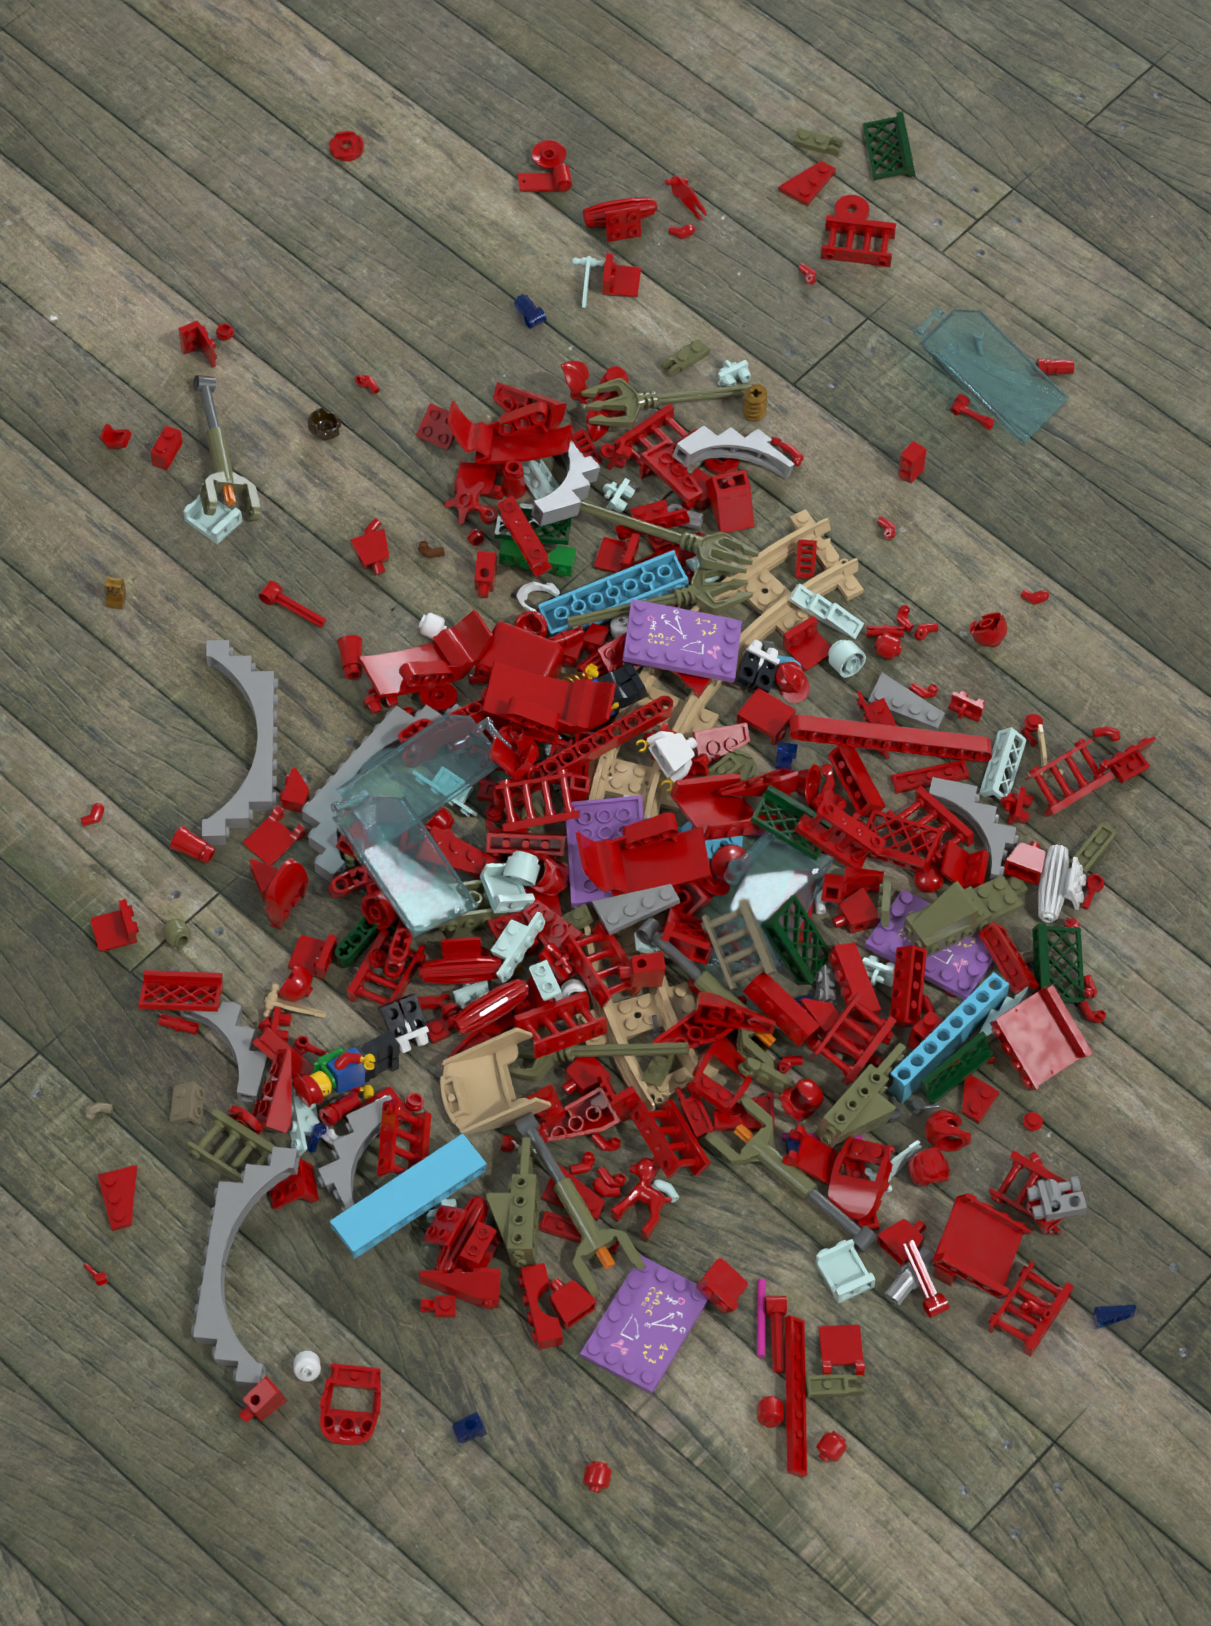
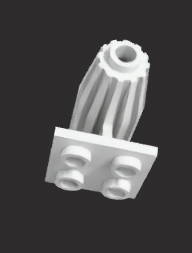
[1038,845,1086,923]

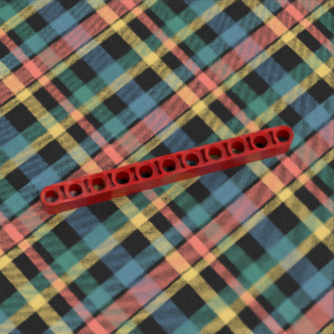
[494,695,673,809]
[789,715,992,762]

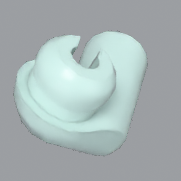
[651,1179,679,1203]

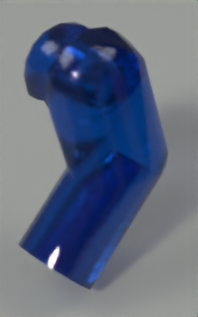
[307,1123,327,1152]

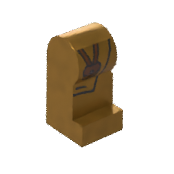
[105,577,127,610]

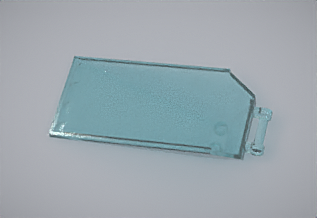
[913,307,1069,444]
[336,713,512,849]
[331,789,478,938]
[708,836,834,973]

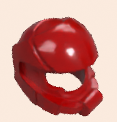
[531,854,570,896]
[779,1079,824,1122]
[924,1109,971,1152]
[908,1147,951,1187]

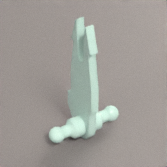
[572,256,605,308]
[864,1140,922,1193]

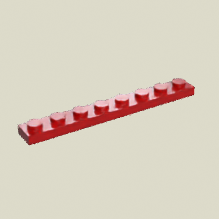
[785,1315,807,1478]

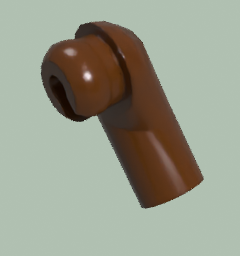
[418,541,445,558]

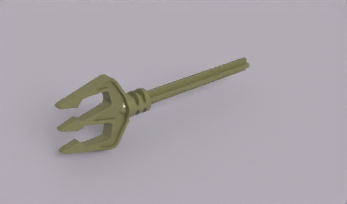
[581,378,758,428]
[579,501,759,574]
[566,567,753,628]
[499,1026,689,1081]

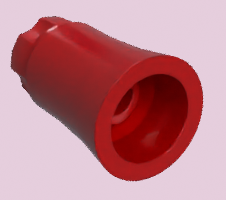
[502,460,527,499]
[337,635,363,680]
[170,825,216,864]

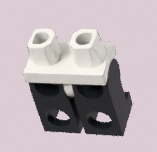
[733,640,780,693]
[377,993,429,1053]

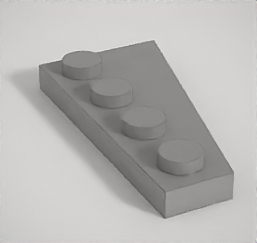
[867,672,945,731]
[592,884,680,935]

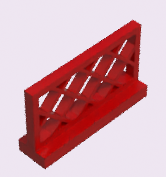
[854,809,944,875]
[661,904,711,950]
[139,970,223,1012]

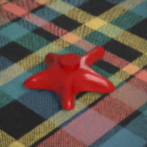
[444,478,490,525]

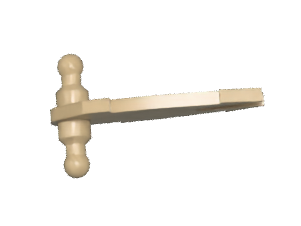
[1027,724,1063,779]
[264,983,326,1018]

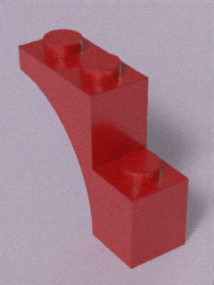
[561,623,609,668]
[821,866,884,903]

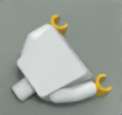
[636,731,697,792]

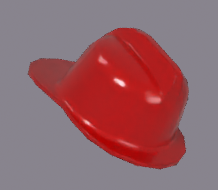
[775,662,810,703]
[796,764,821,809]
[417,802,454,836]

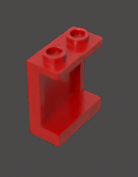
[737,688,796,745]
[460,1222,498,1272]

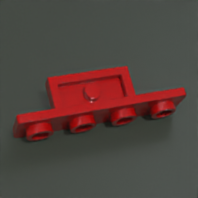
[615,499,690,541]
[856,691,897,760]
[1095,736,1156,784]

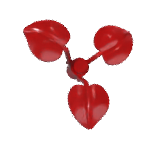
[561,361,629,442]

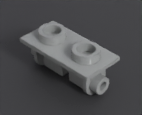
[814,965,836,1006]

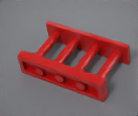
[821,215,897,267]
[614,403,696,479]
[496,495,552,578]
[1024,738,1115,817]
[495,769,580,832]
[887,786,974,869]
[795,798,886,868]
[561,922,643,1008]
[347,930,426,1005]
[514,991,607,1059]
[810,991,897,1085]
[377,1097,432,1177]
[629,1099,711,1178]
[989,1150,1084,1236]
[988,1261,1074,1357]

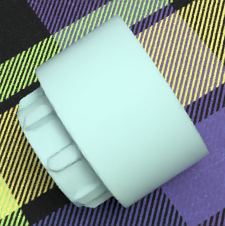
[828,640,866,677]
[503,851,540,886]

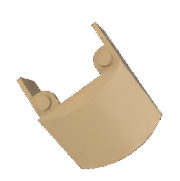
[440,1028,551,1135]

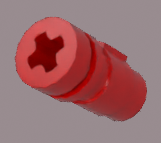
[1036,358,1074,376]
[319,1092,361,1127]

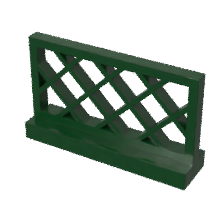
[863,111,916,180]
[494,501,572,545]
[750,785,832,861]
[760,894,830,985]
[1032,923,1085,1004]
[920,1031,994,1104]

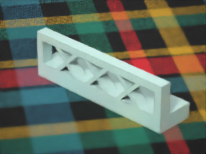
[520,459,559,500]
[979,727,1027,800]

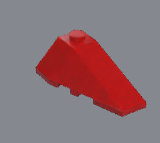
[493,382,567,431]
[715,767,798,796]
[667,881,714,917]
[694,992,776,1034]
[652,1009,735,1057]
[252,1049,292,1133]
[537,1086,621,1143]
[419,1267,501,1310]

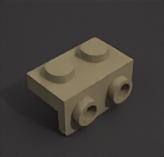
[170,1081,205,1125]

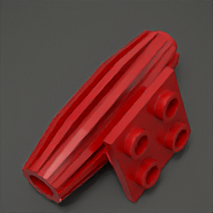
[582,197,658,242]
[576,632,643,679]
[419,937,502,985]
[452,979,530,1038]
[423,1196,489,1273]

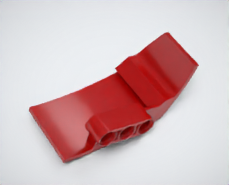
[447,401,573,464]
[358,610,493,697]
[482,661,616,735]
[575,812,712,896]

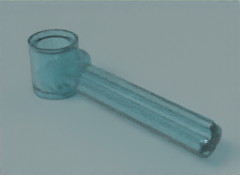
[724,831,775,885]

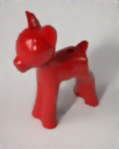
[610,1157,672,1243]

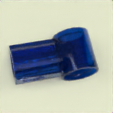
[514,294,547,329]

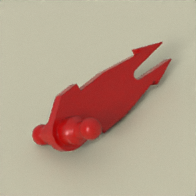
[665,176,707,220]

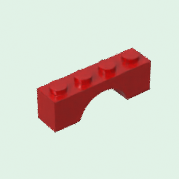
[567,731,594,802]
[518,1263,563,1350]

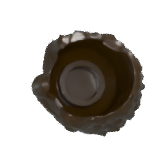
[307,408,341,440]

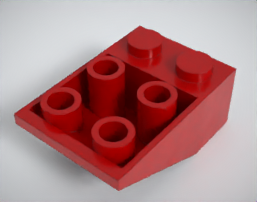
[705,470,754,533]

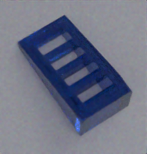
[1093,1305,1136,1329]

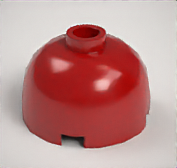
[969,612,1008,647]
[361,890,400,930]
[277,962,313,1002]

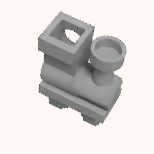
[1027,1176,1087,1222]

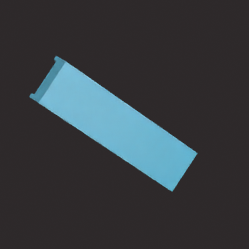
[538,550,689,637]
[888,972,1009,1103]
[330,1134,487,1259]

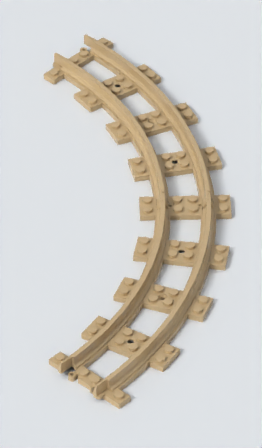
[555,509,864,1111]

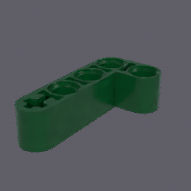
[335,914,401,968]

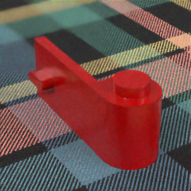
[517,164,572,192]

